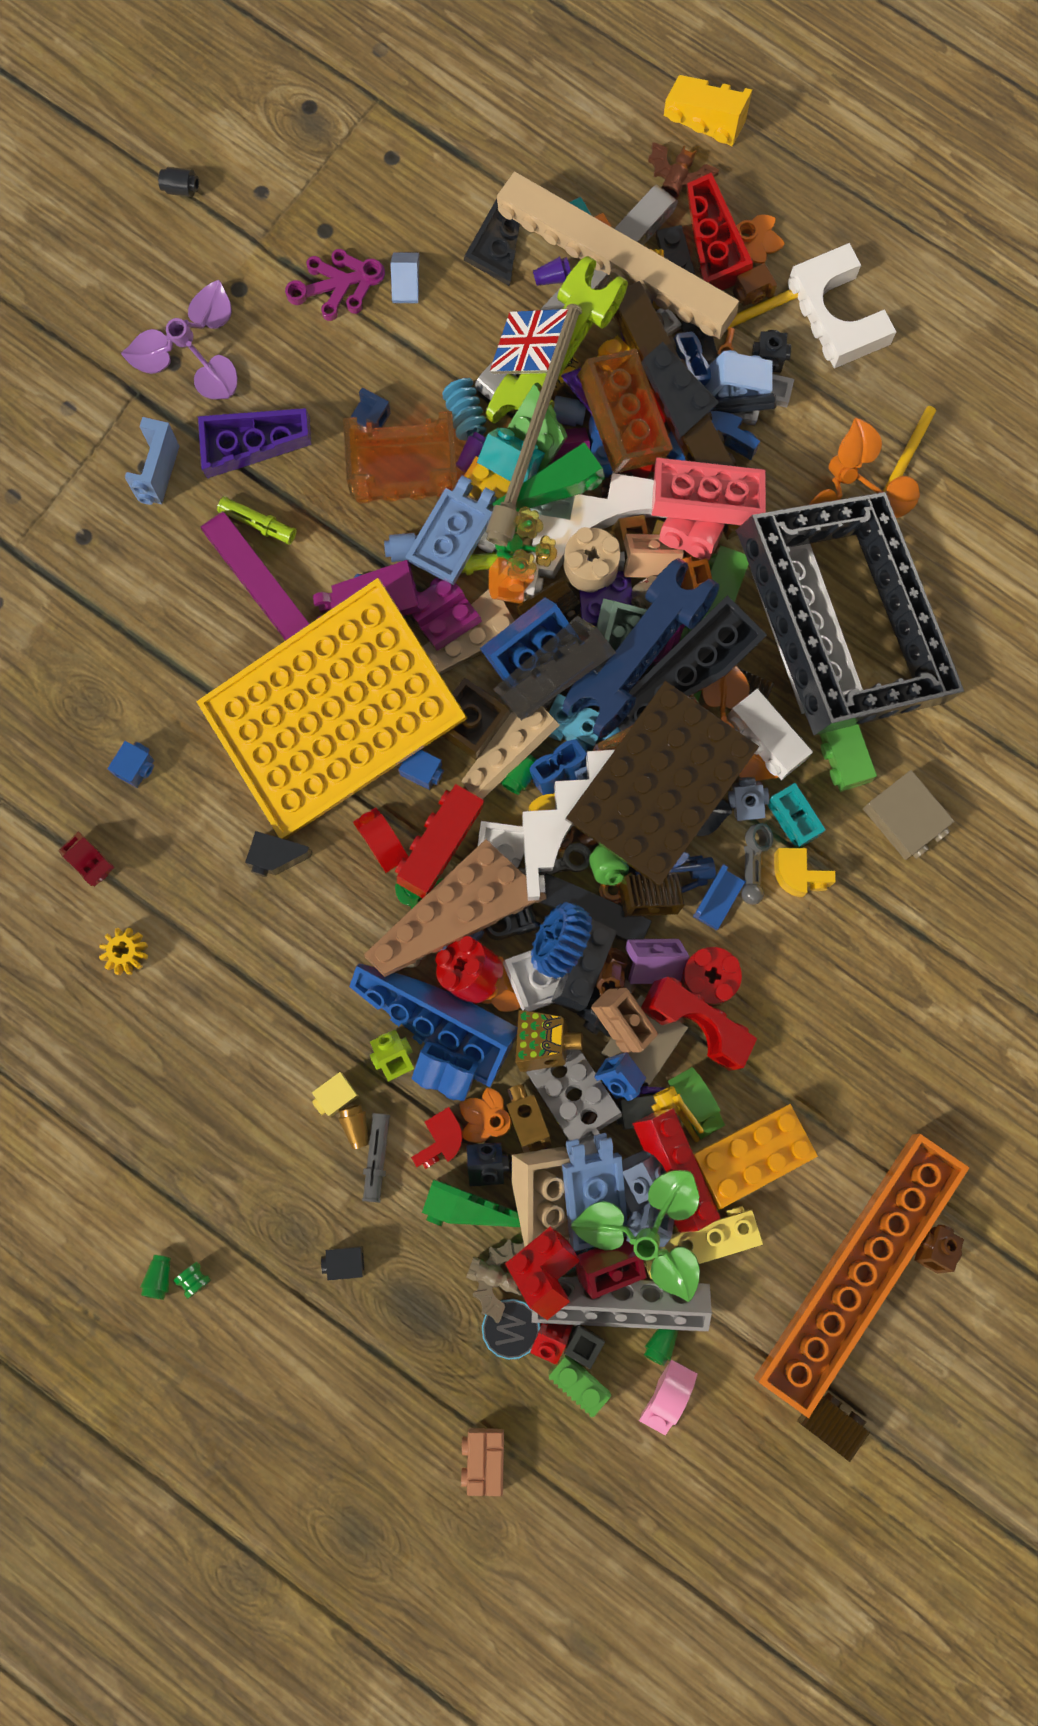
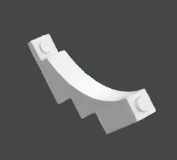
[524,473,667,600]
[522,750,615,901]

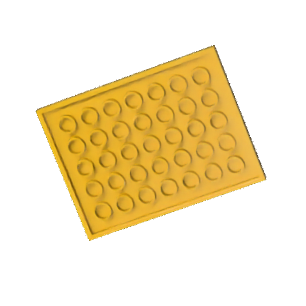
[196,578,468,839]

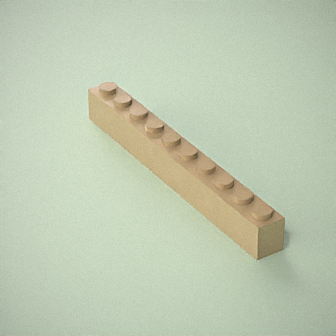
[497,171,739,339]

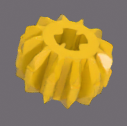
[99,928,148,976]

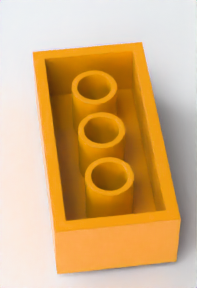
[693,1104,818,1210]

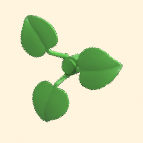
[571,1170,700,1302]

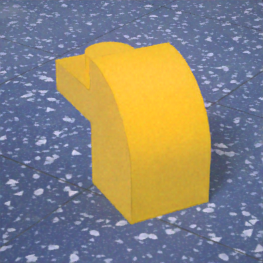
[774,848,835,897]

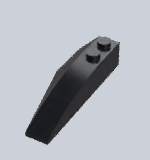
[618,595,767,734]

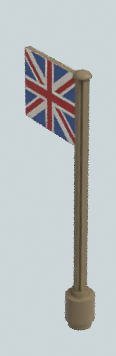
[486,304,582,546]

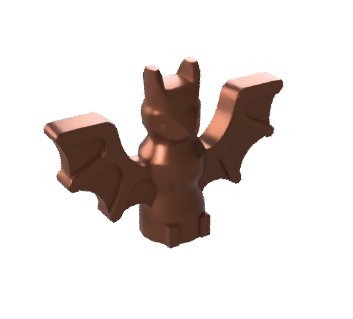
[648,142,719,199]

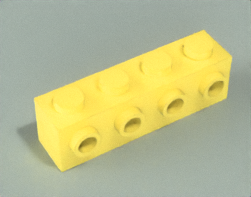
[644,1206,763,1279]

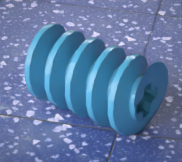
[442,378,487,441]

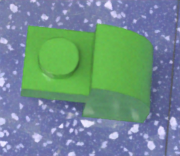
[668,1067,725,1139]

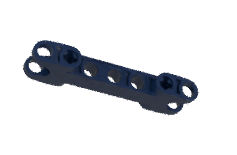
[562,558,719,738]

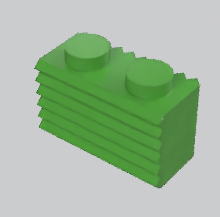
[548,1354,612,1417]

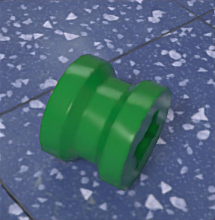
[173,1262,211,1299]

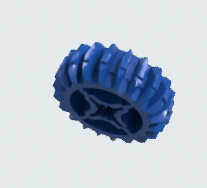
[531,902,592,979]

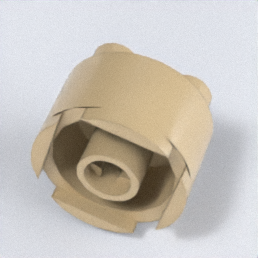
[564,527,620,592]

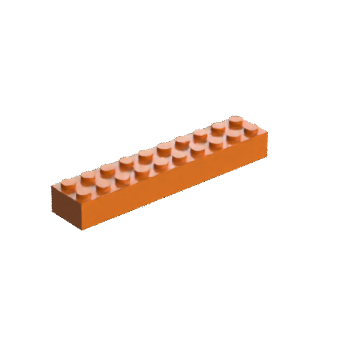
[754,1134,969,1418]

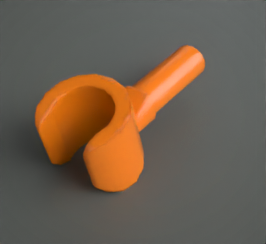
[718,328,735,356]

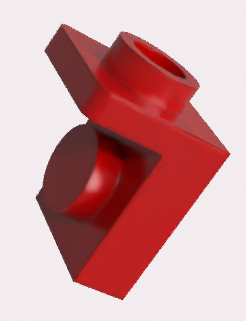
[530,1323,573,1364]

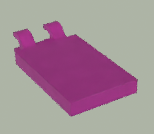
[313,560,420,619]

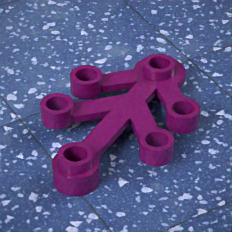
[285,249,385,321]

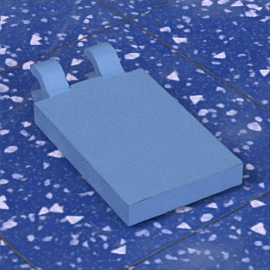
[405,475,497,585]
[562,1133,627,1251]

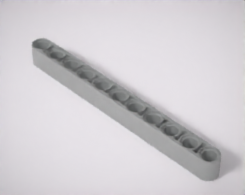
[475,185,678,401]

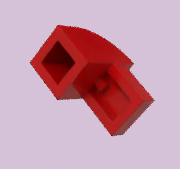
[353,807,409,873]
[411,1107,463,1169]

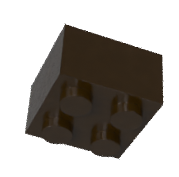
[442,677,510,760]

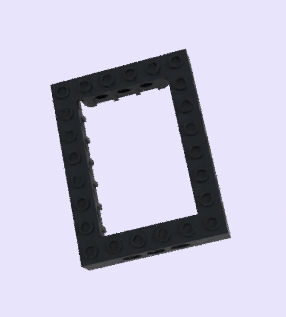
[736,492,964,735]

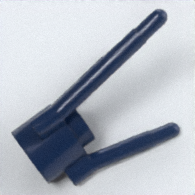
[670,855,716,893]

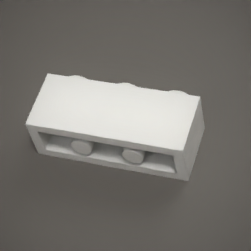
[727,689,813,780]

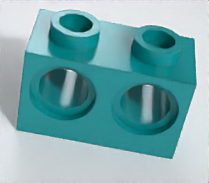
[767,783,826,848]

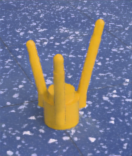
[651,1086,704,1142]

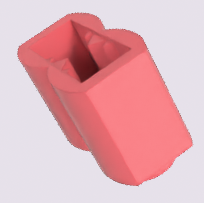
[659,517,725,560]

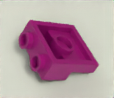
[409,577,482,651]

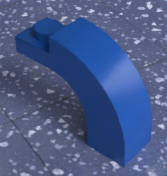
[661,411,760,461]

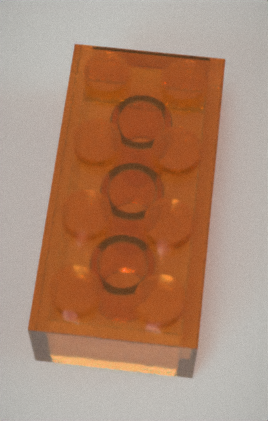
[578,349,673,474]

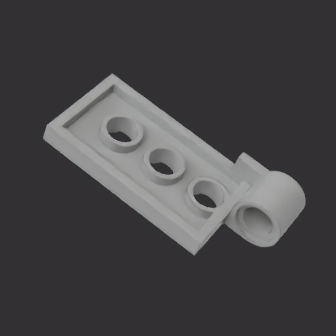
[526,1050,622,1155]

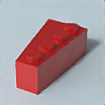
[687,172,753,291]

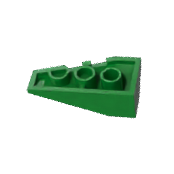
[492,442,605,512]
[422,1179,521,1227]

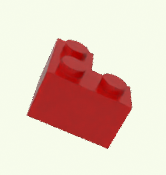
[505,1226,580,1320]

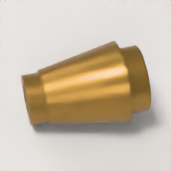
[338,1104,368,1149]

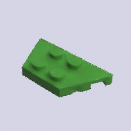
[507,382,568,473]

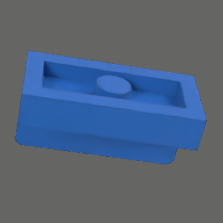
[693,864,746,931]

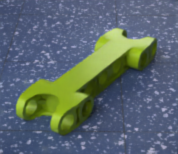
[486,256,628,423]

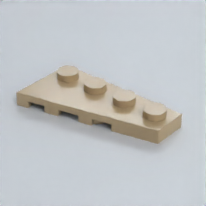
[423,589,514,675]
[461,691,560,799]

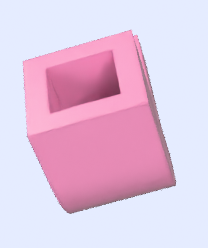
[639,1360,697,1435]

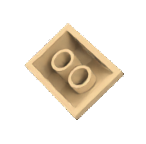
[512,1147,570,1247]

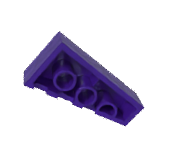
[198,408,312,479]

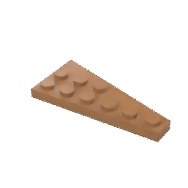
[364,839,546,977]

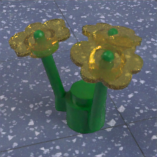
[495,507,557,581]

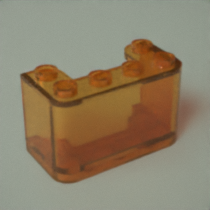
[343,411,457,503]

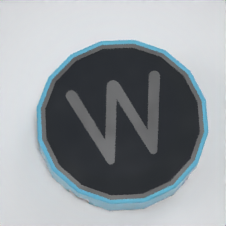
[482,1298,540,1360]

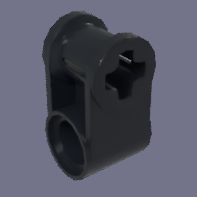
[486,903,541,940]

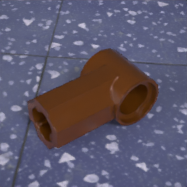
[597,948,630,996]

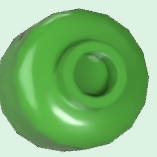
[589,845,629,885]

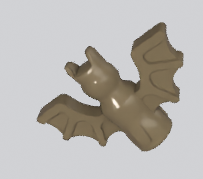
[466,1240,525,1323]

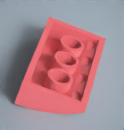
[652,458,766,525]

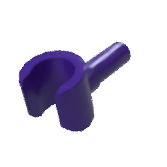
[635,1086,665,1098]

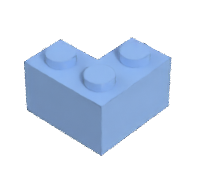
[704,350,772,399]

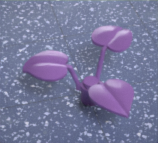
[121,280,238,399]

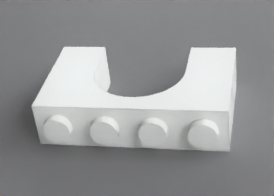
[788,243,896,368]

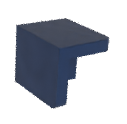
[351,388,391,435]

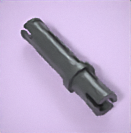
[362,1113,390,1203]

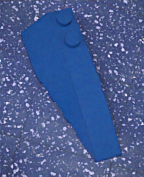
[349,963,518,1087]

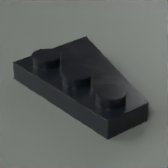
[464,199,520,286]
[641,342,719,441]

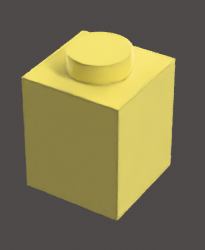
[312,1072,359,1117]

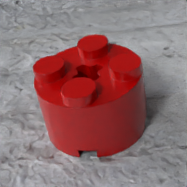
[435,936,503,1003]
[681,947,742,1007]

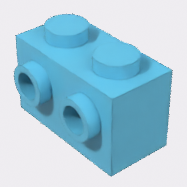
[549,694,600,752]

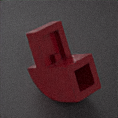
[58,831,115,887]

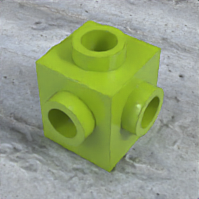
[370,1029,414,1082]

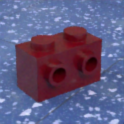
[576,1236,646,1299]

